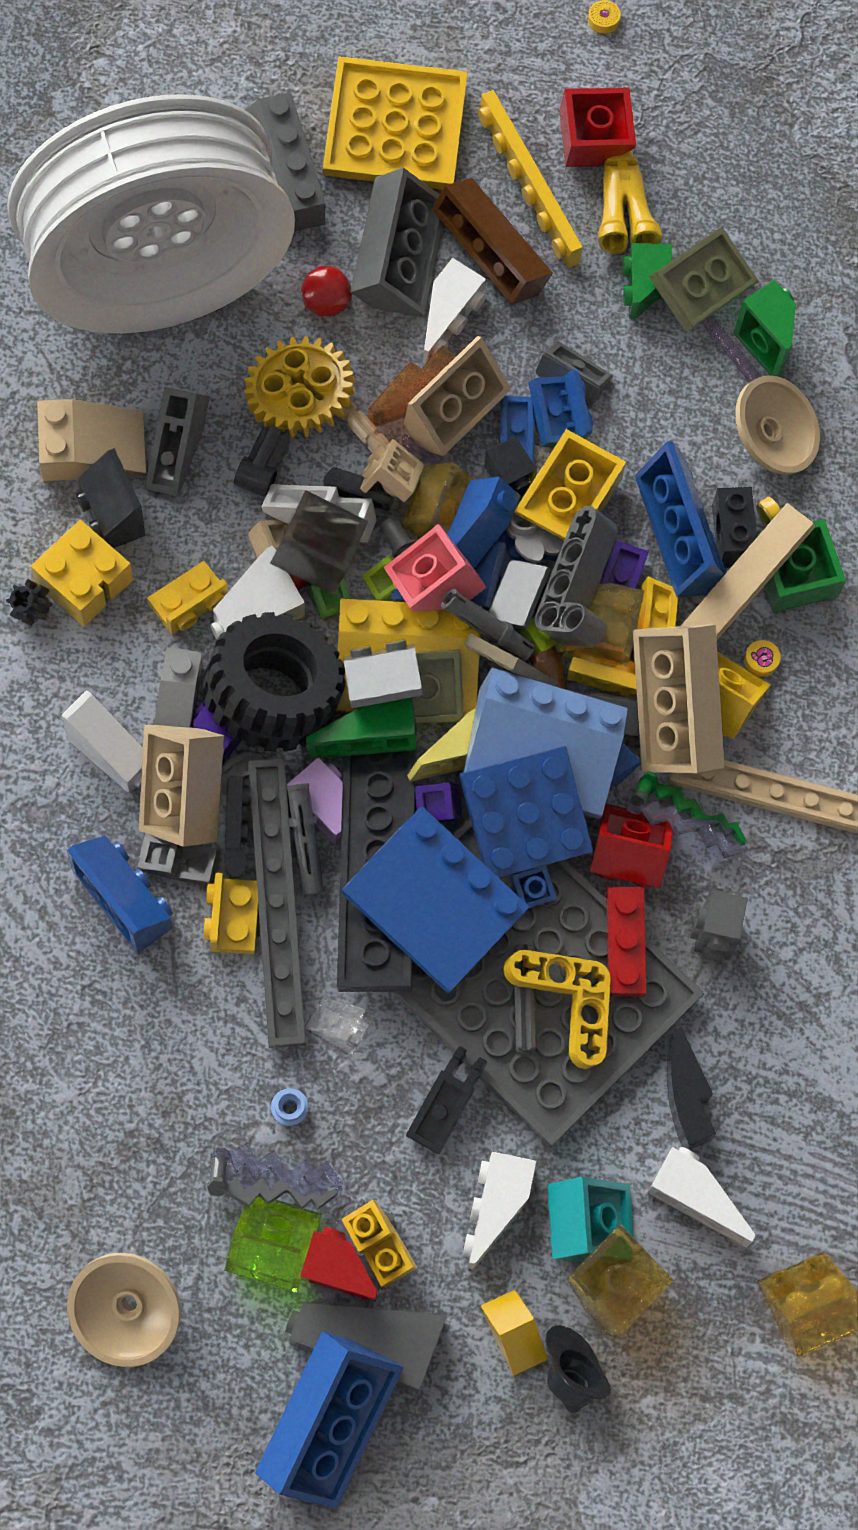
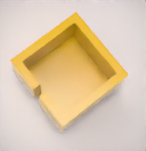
[30,519,133,627]

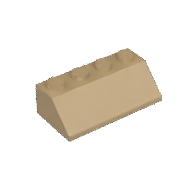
[633,625,724,773]

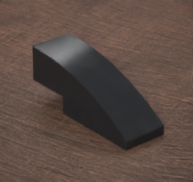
[667,1027,716,1150]

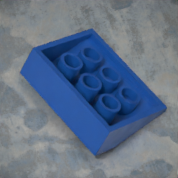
[340,806,529,993]

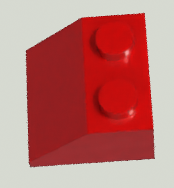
[559,87,636,167]
[590,803,674,888]
[300,1227,377,1302]

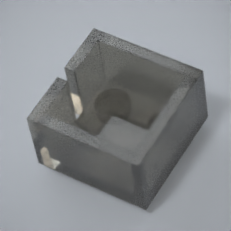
[270,490,368,594]

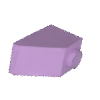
[286,758,343,846]

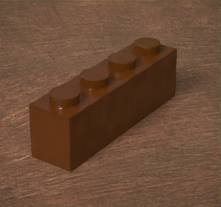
[431,178,553,304]

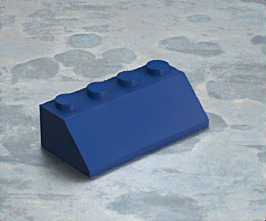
[635,441,726,598]
[255,1331,404,1509]

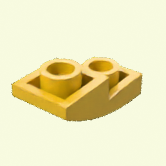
[341,1200,417,1288]

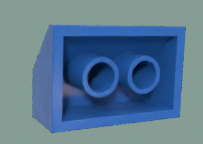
[67,835,173,954]

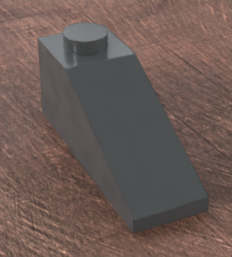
[145,387,210,496]

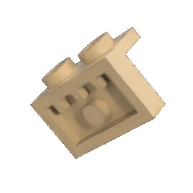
[360,439,424,502]

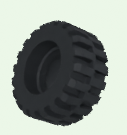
[203,612,346,752]

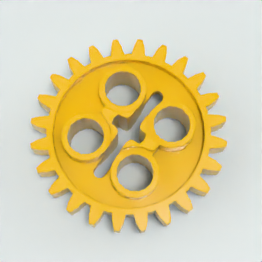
[244,336,355,438]

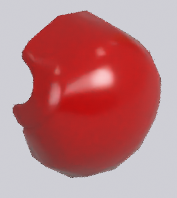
[300,266,352,317]

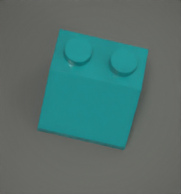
[547,1177,636,1263]

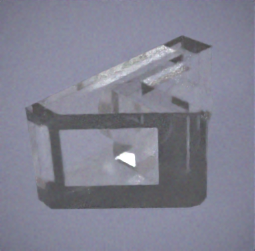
[304,997,375,1055]

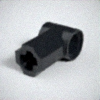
[234,426,290,497]

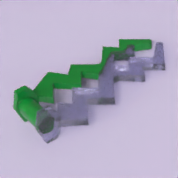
[627,771,748,858]

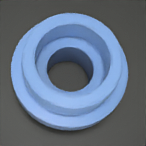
[271,1088,308,1126]

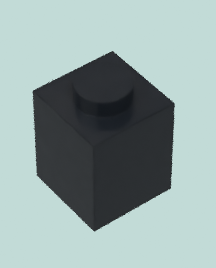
[484,436,537,496]

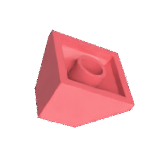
[383,524,486,612]

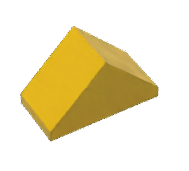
[480,1289,548,1377]

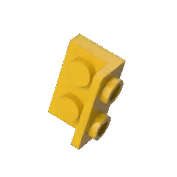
[147,561,228,634]
[567,646,637,697]
[204,873,258,955]

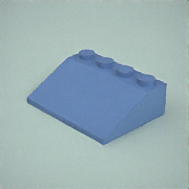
[464,668,628,819]

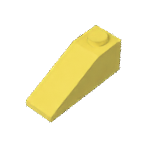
[408,708,476,782]

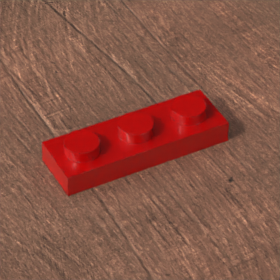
[606,887,646,997]

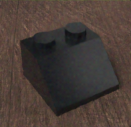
[75,448,146,548]

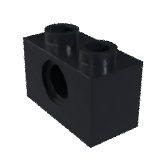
[712,487,757,568]

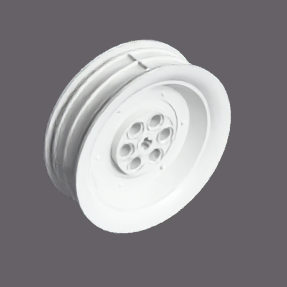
[7,94,295,334]

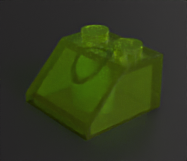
[224,1196,322,1292]

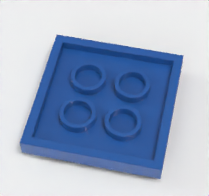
[459,746,593,878]

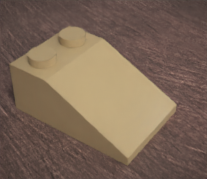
[37,399,147,481]

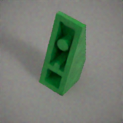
[306,697,417,759]

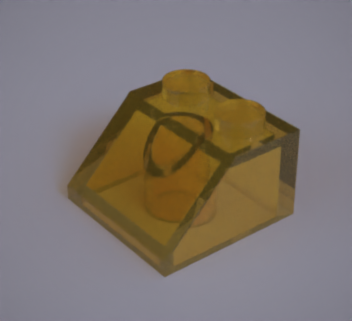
[402,462,474,539]
[557,583,644,667]
[567,1225,674,1337]

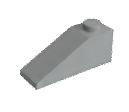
[154,647,203,728]

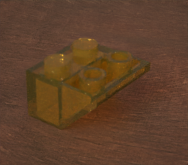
[758,1251,858,1357]

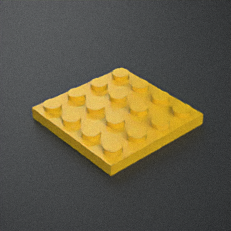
[322,56,467,190]

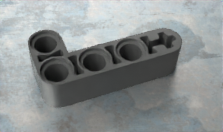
[535,506,618,647]

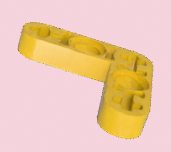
[503,950,610,1069]

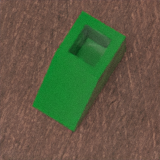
[622,243,672,319]

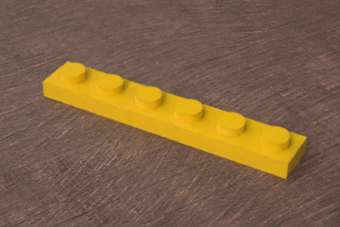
[478,90,583,269]

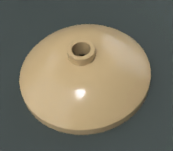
[736,376,820,475]
[67,1253,181,1367]

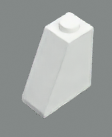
[211,545,305,639]
[62,690,143,794]

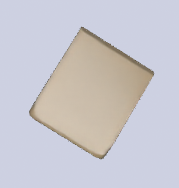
[248,519,298,558]

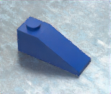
[447,477,521,568]

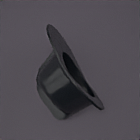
[545,1325,611,1413]

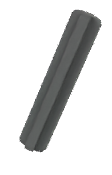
[513,944,536,1053]

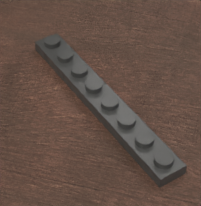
[248,758,306,1048]

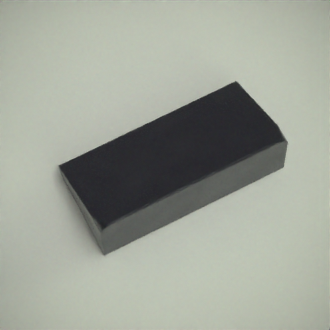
[323,467,395,511]

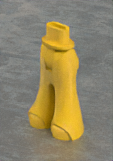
[598,150,662,254]

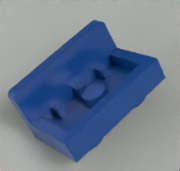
[528,369,593,447]

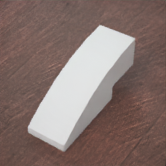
[261,484,377,543]

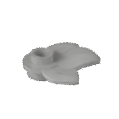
[506,513,564,563]

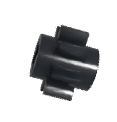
[6,579,53,626]

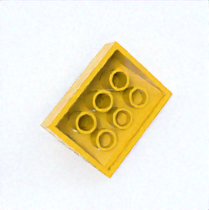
[335,599,482,717]

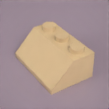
[404,336,511,456]
[139,725,224,847]

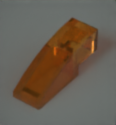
[368,345,456,427]

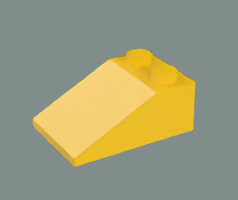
[514,429,626,540]

